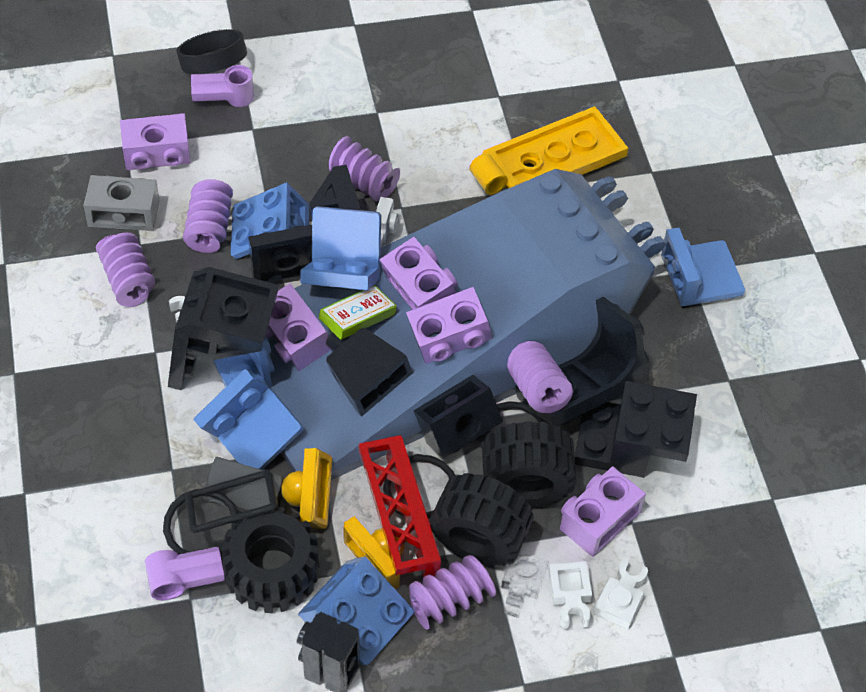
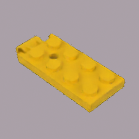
[469,106,629,195]

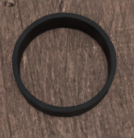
[176,29,247,74]

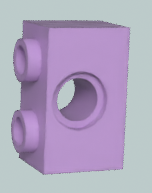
[120,113,191,170]

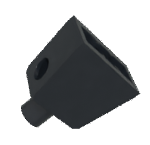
[326,328,413,417]

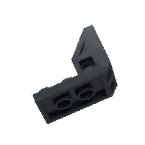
[248,165,361,285]
[167,267,279,390]

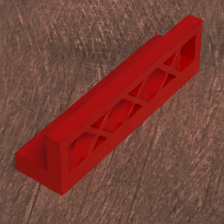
[359,435,441,578]

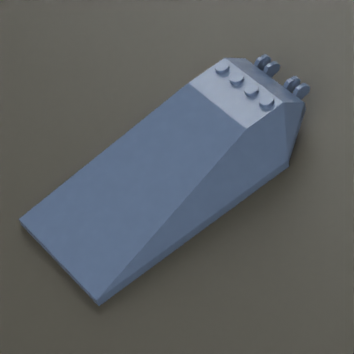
[267,169,666,480]

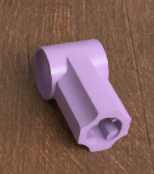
[191,65,254,107]
[145,547,225,601]

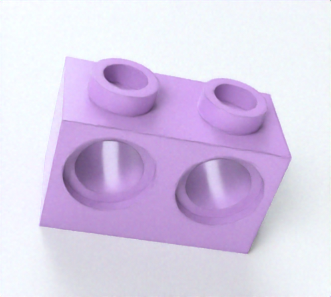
[379,237,458,310]
[266,283,331,371]
[406,287,493,364]
[560,466,646,557]

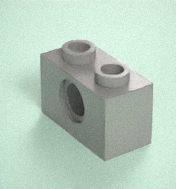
[83,175,159,231]

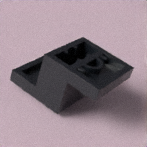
[575,381,697,478]

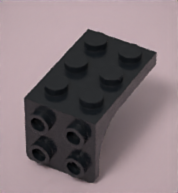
[515,297,649,426]

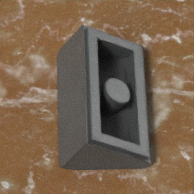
[203,457,284,512]

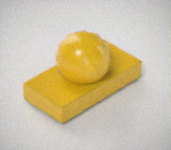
[281,448,332,529]
[343,516,405,590]

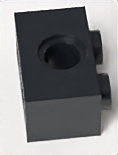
[413,375,503,458]

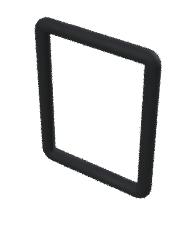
[185,470,278,533]

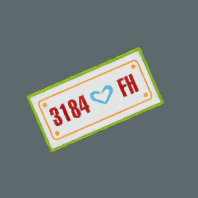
[319,285,397,340]

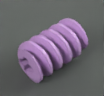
[329,136,400,201]
[183,179,233,253]
[95,232,156,307]
[507,341,573,413]
[409,555,496,630]

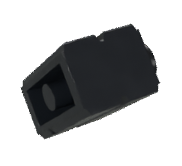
[297,612,360,692]

